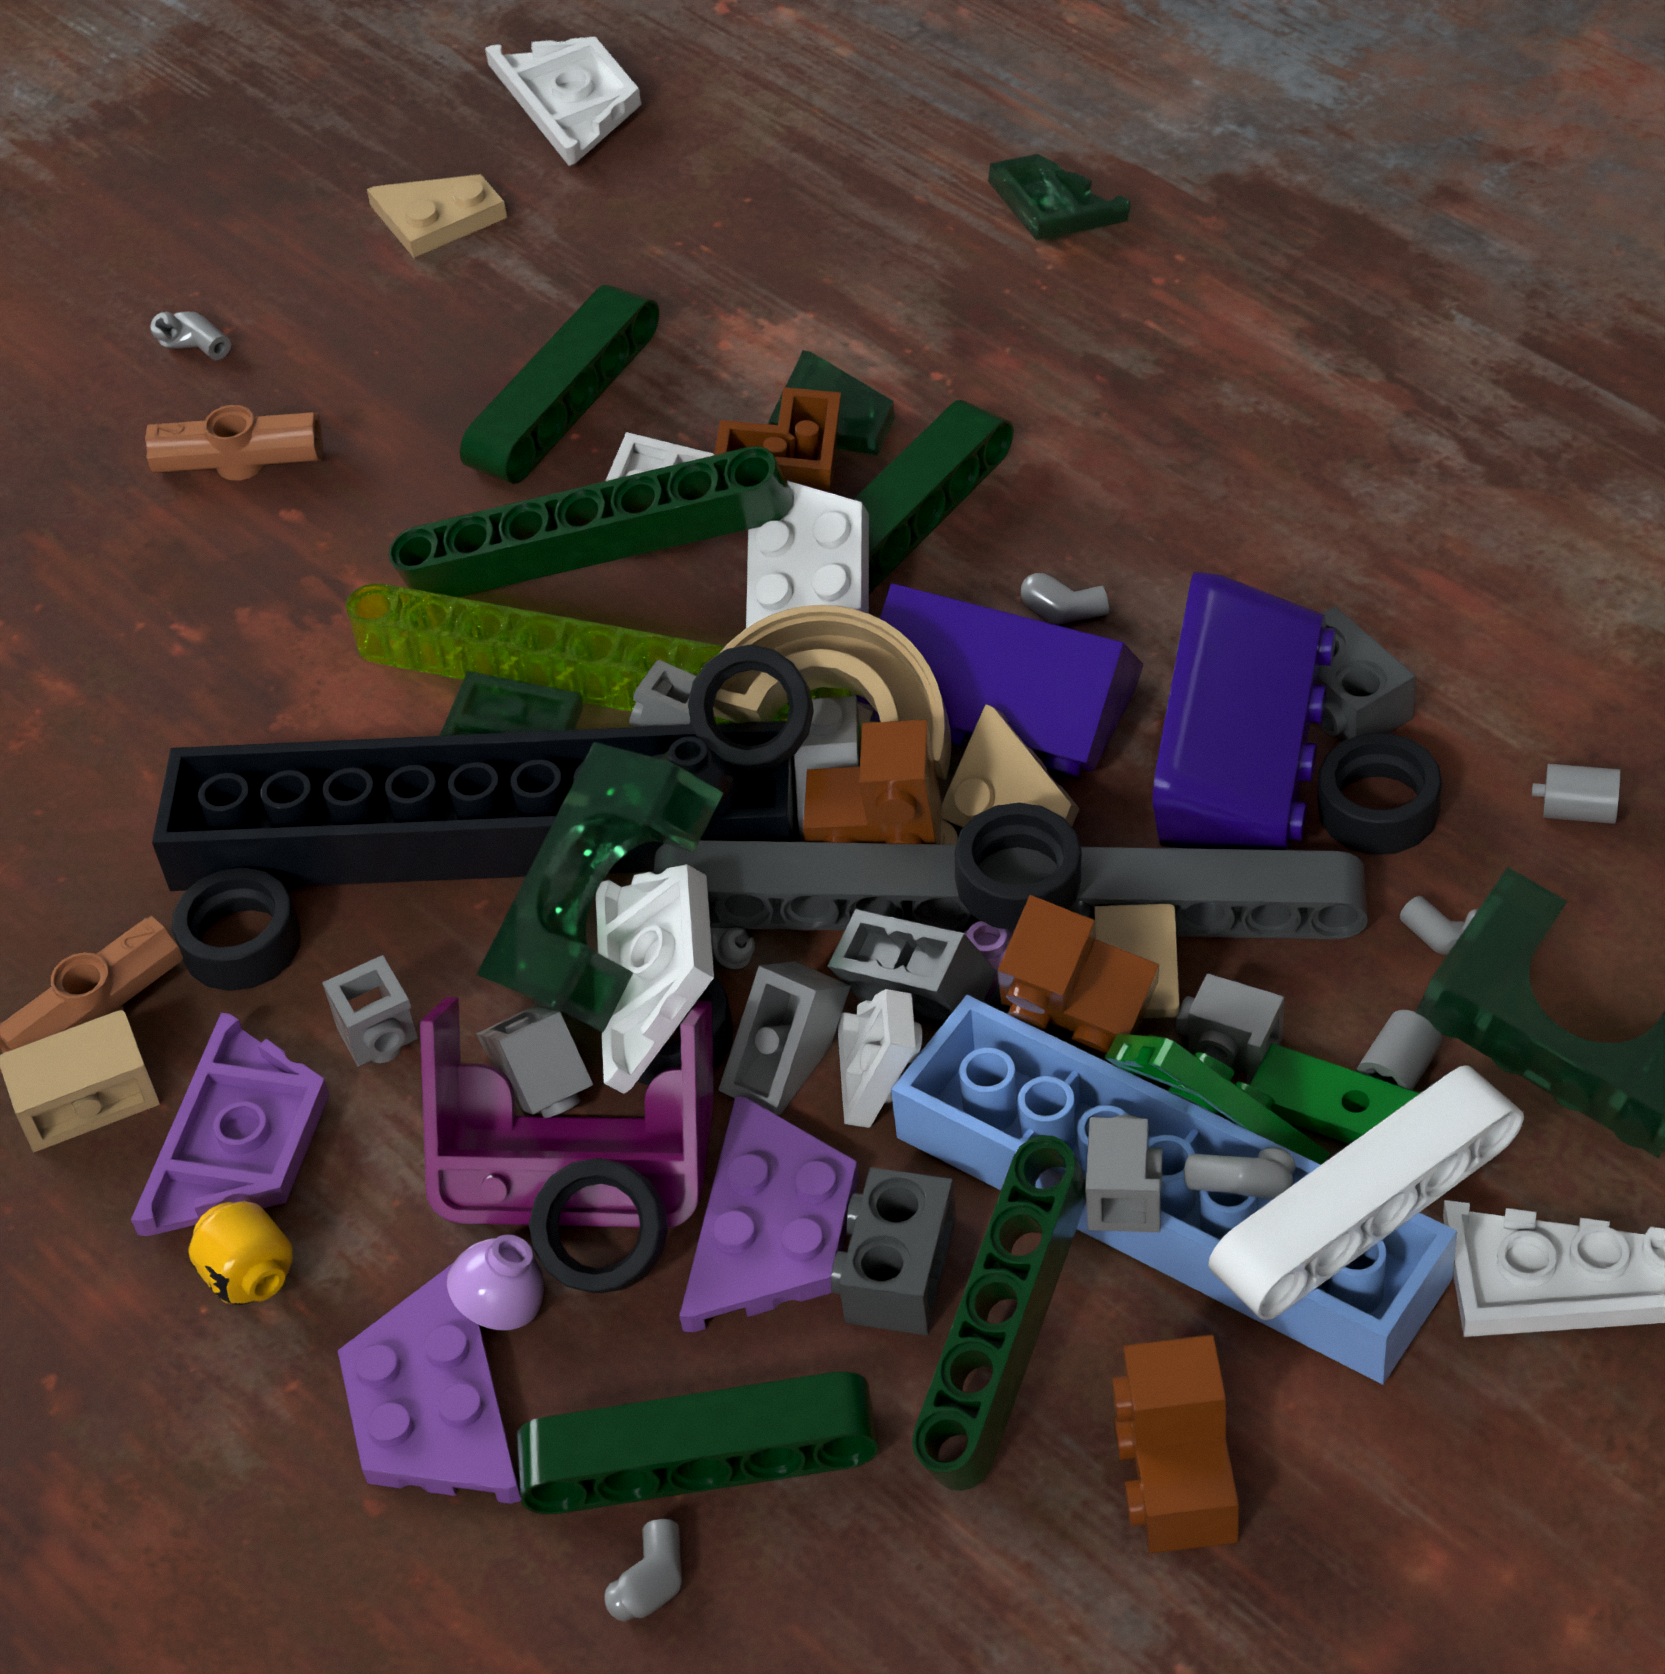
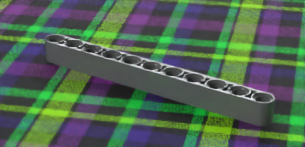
[653,840,1368,939]

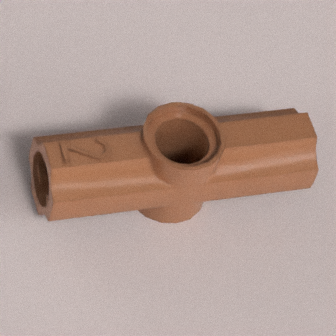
[145,405,324,481]
[0,916,184,1053]

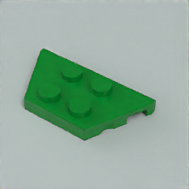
[1105,1034,1330,1165]

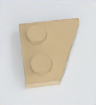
[367,174,507,258]
[941,705,1079,828]

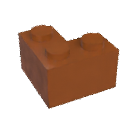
[714,387,841,493]
[803,719,942,844]
[997,895,1159,1056]
[1111,1335,1239,1554]

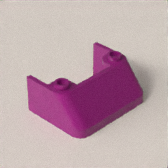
[420,997,714,1228]

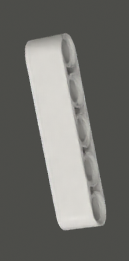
[1208,1065,1524,1320]

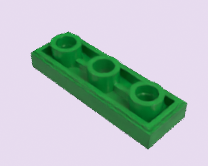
[1250,1043,1421,1144]

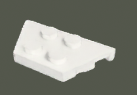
[485,37,641,166]
[746,481,869,628]
[595,864,714,1094]

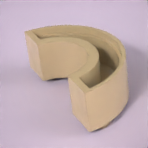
[713,605,951,780]

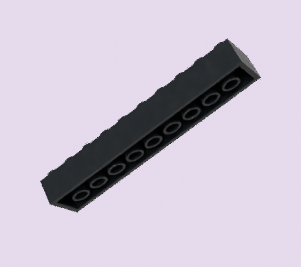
[152,721,797,891]

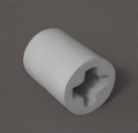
[1532,764,1620,824]
[1356,1010,1443,1091]

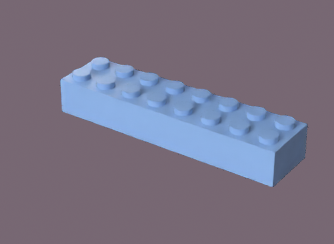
[891,995,1457,1385]

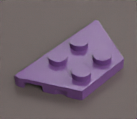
[131,1013,330,1236]
[679,1096,859,1333]
[338,1263,521,1504]

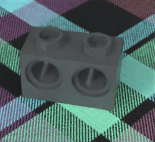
[1317,606,1416,741]
[828,909,997,1023]
[831,1167,957,1336]

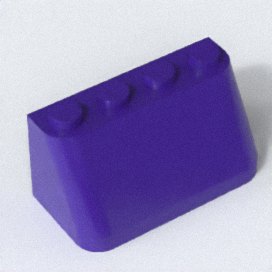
[1153,572,1336,850]
[856,583,1143,779]

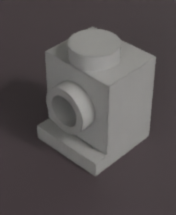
[629,659,696,727]
[322,955,418,1066]
[1175,973,1284,1085]
[1086,1115,1162,1232]

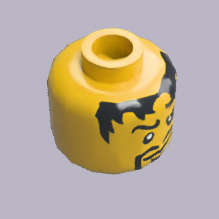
[189,1201,293,1305]

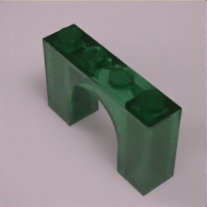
[476,742,723,1033]
[1416,867,1665,1158]

